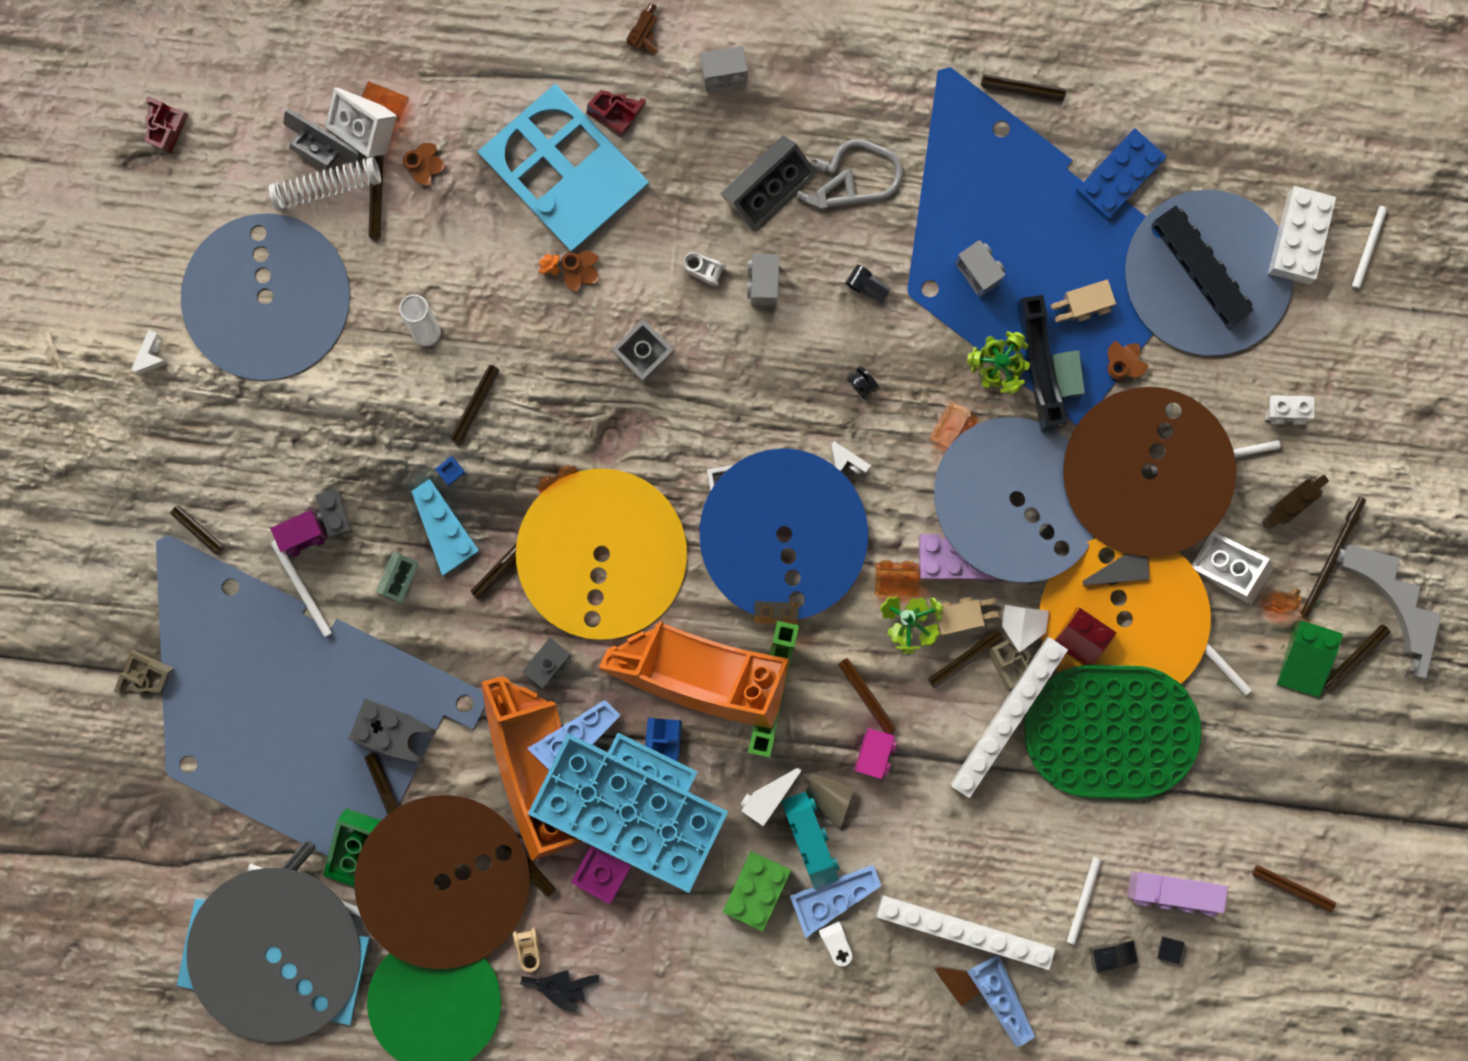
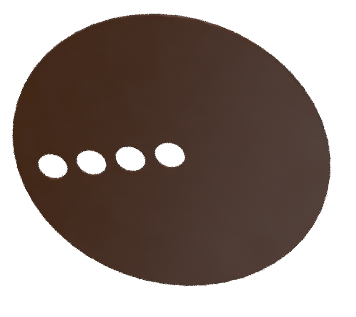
[1063,387,1236,557]
[354,795,530,969]

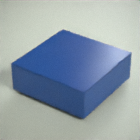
[435,456,466,486]

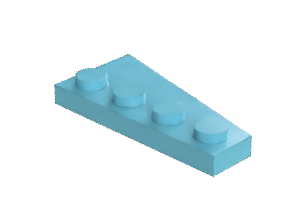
[412,479,479,576]

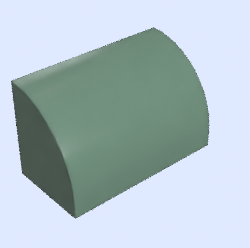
[1051,350,1085,399]
[375,552,419,603]

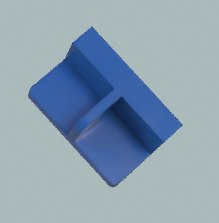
[645,718,682,762]

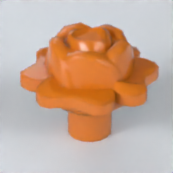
[538,254,560,276]

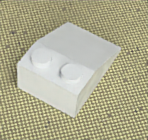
[325,88,397,158]
[1192,531,1274,605]
[740,768,801,826]

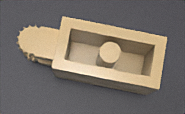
[1050,279,1116,323]
[936,597,999,636]

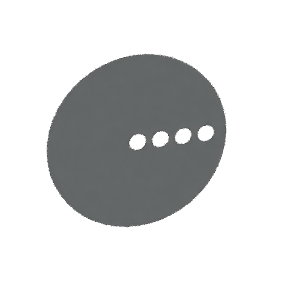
[186,867,360,1042]

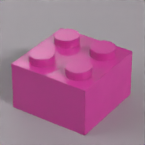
[854,728,897,779]

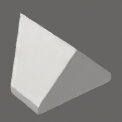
[1002,605,1049,652]

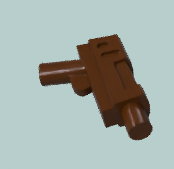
[626,2,659,56]

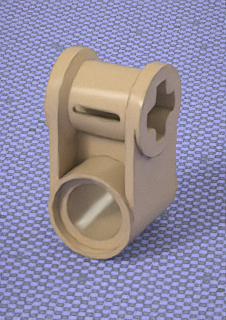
[513,927,541,972]

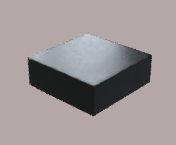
[1156,936,1184,964]

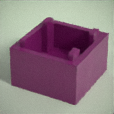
[270,510,328,557]
[571,845,632,904]

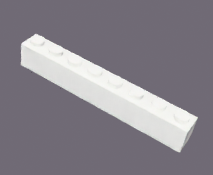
[950,637,1068,798]
[875,895,1055,970]

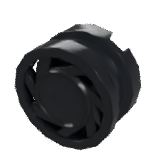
[847,366,880,400]

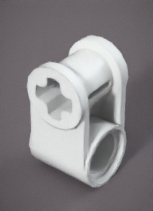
[683,252,726,287]
[819,922,852,966]

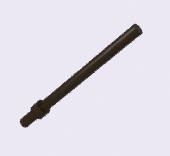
[1300,497,1367,617]

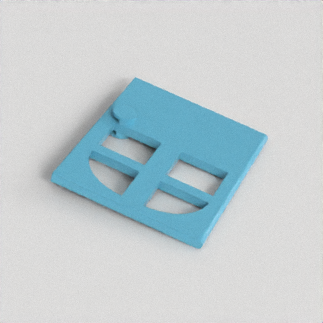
[478,84,649,252]

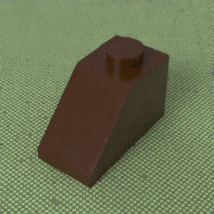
[933,965,980,1006]

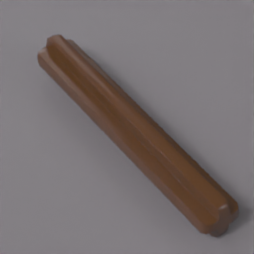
[838,658,896,734]
[1252,865,1336,912]

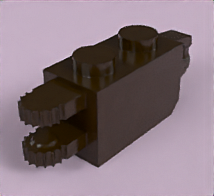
[1262,474,1329,529]

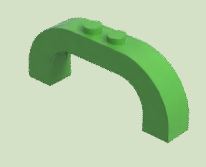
[748,621,799,758]

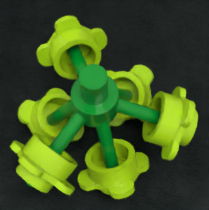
[967,331,1030,394]

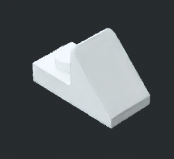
[131,330,168,375]
[831,442,871,475]

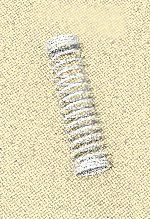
[269,157,381,211]
[399,295,441,346]

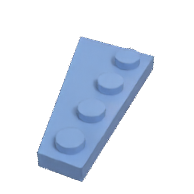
[527,700,621,770]

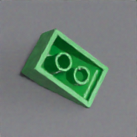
[1276,620,1343,698]
[323,808,381,887]

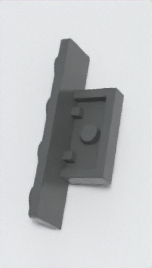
[283,109,360,170]

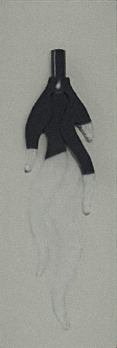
[520,970,686,1022]

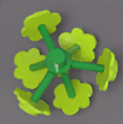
[880,596,943,655]

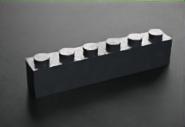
[1151,205,1254,329]

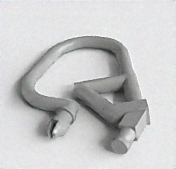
[796,139,903,211]

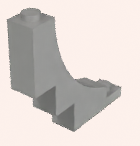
[1337,545,1441,679]

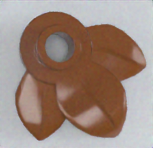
[403,143,446,186]
[561,251,599,292]
[1107,341,1149,380]

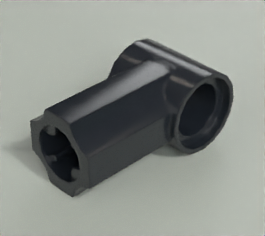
[845,264,891,304]

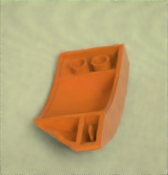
[599,621,790,729]
[481,676,582,861]

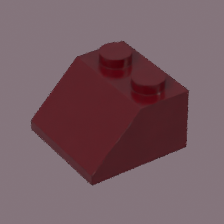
[1054,607,1117,665]

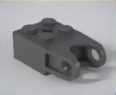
[348,698,436,763]

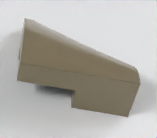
[987,639,1033,690]
[114,650,173,693]
[806,774,854,828]

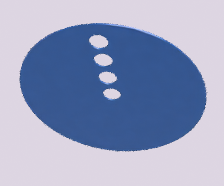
[699,448,868,621]

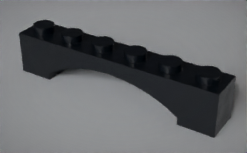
[1017,295,1067,430]

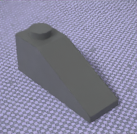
[1082,554,1150,585]

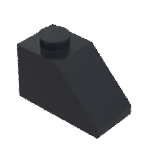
[1089,940,1137,972]

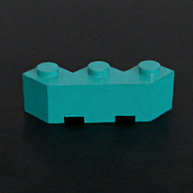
[781,791,840,889]

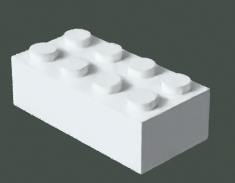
[1268,186,1336,285]

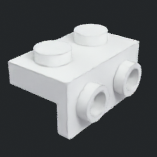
[1265,395,1314,425]

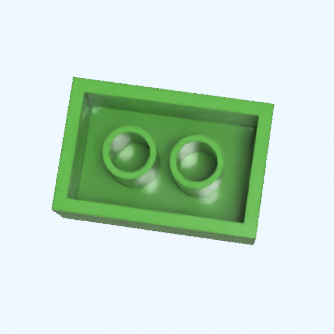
[722,850,791,931]

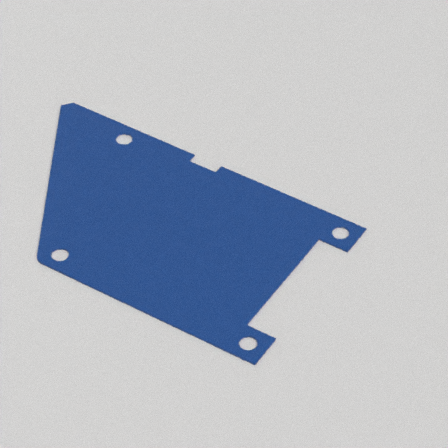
[907,67,1161,425]

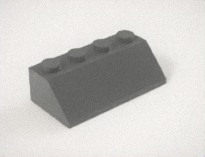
[720,135,816,231]

